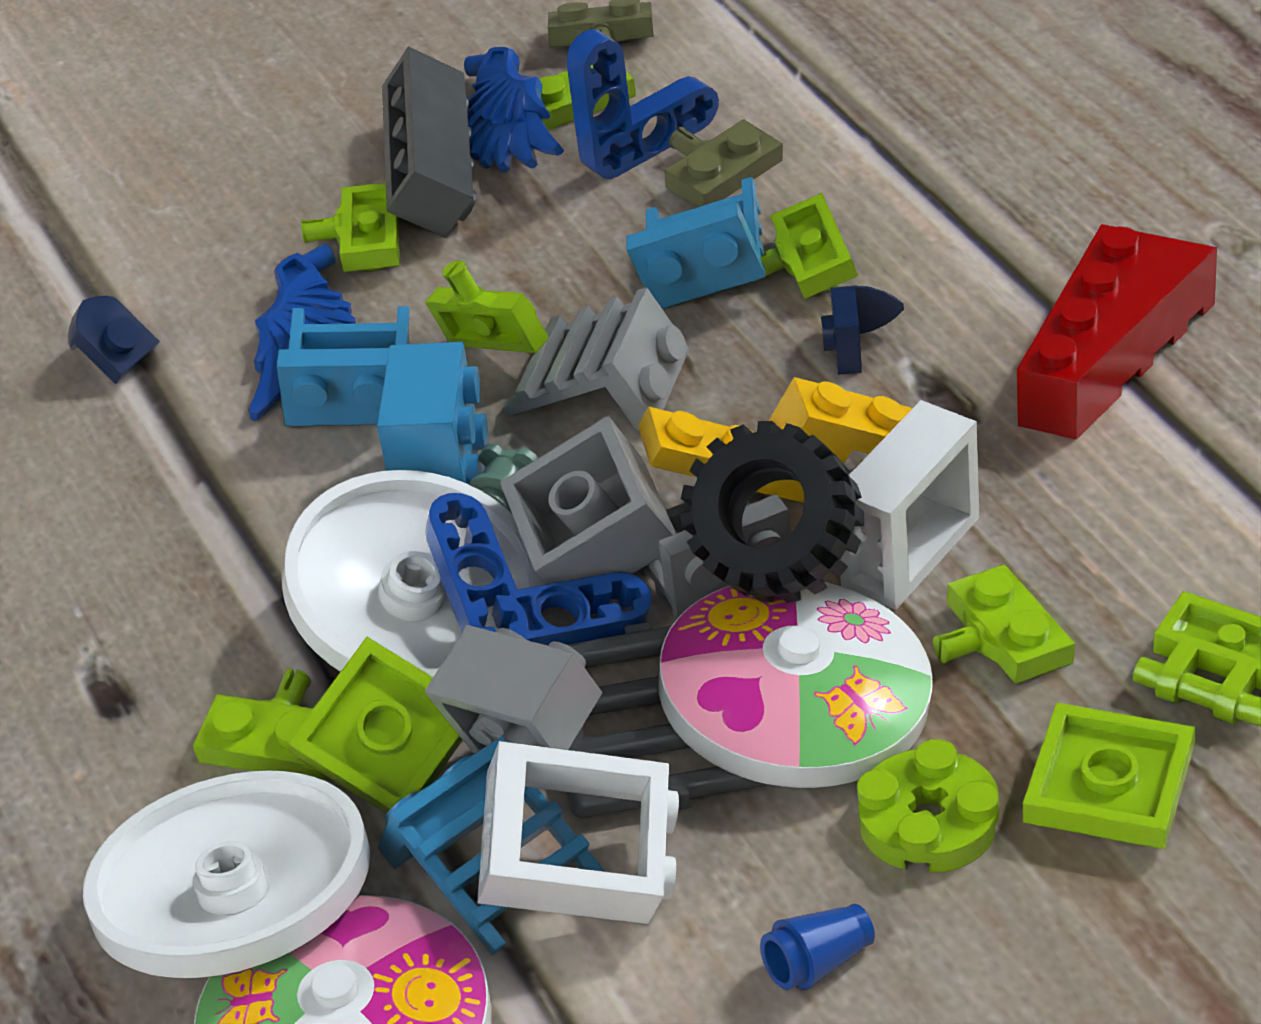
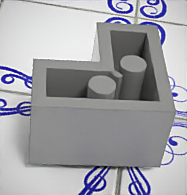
[424,625,603,754]

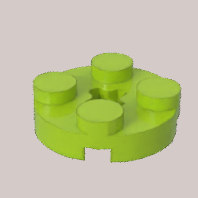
[857,739,999,872]

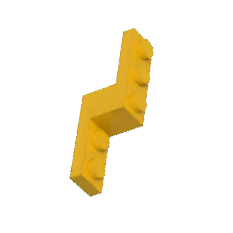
[638,377,913,503]

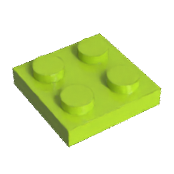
[288,636,463,814]
[1023,702,1195,849]

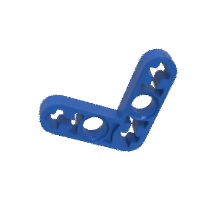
[567,29,719,179]
[425,493,652,646]

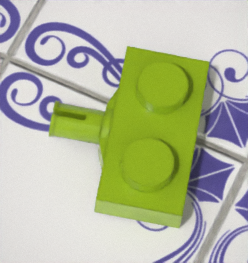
[301,182,400,272]
[753,193,859,299]
[425,260,549,353]
[933,564,1076,684]
[193,668,326,780]

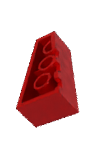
[1017,224,1217,440]

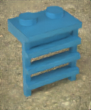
[626,177,765,309]
[277,306,410,426]
[378,736,605,955]

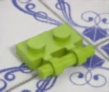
[1133,591,1261,727]

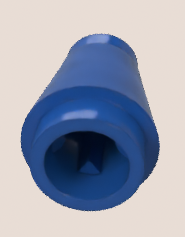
[760,904,875,990]

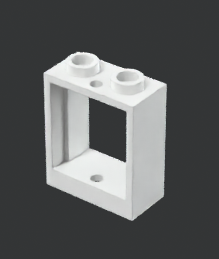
[840,400,979,610]
[477,741,679,924]

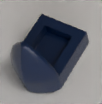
[821,285,904,375]
[68,296,160,384]

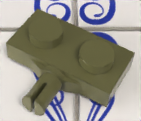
[547,0,654,48]
[665,119,783,207]

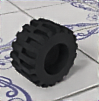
[680,421,864,603]

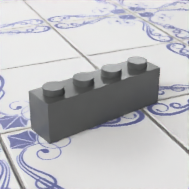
[382,46,476,238]

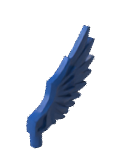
[464,47,564,172]
[249,244,356,421]

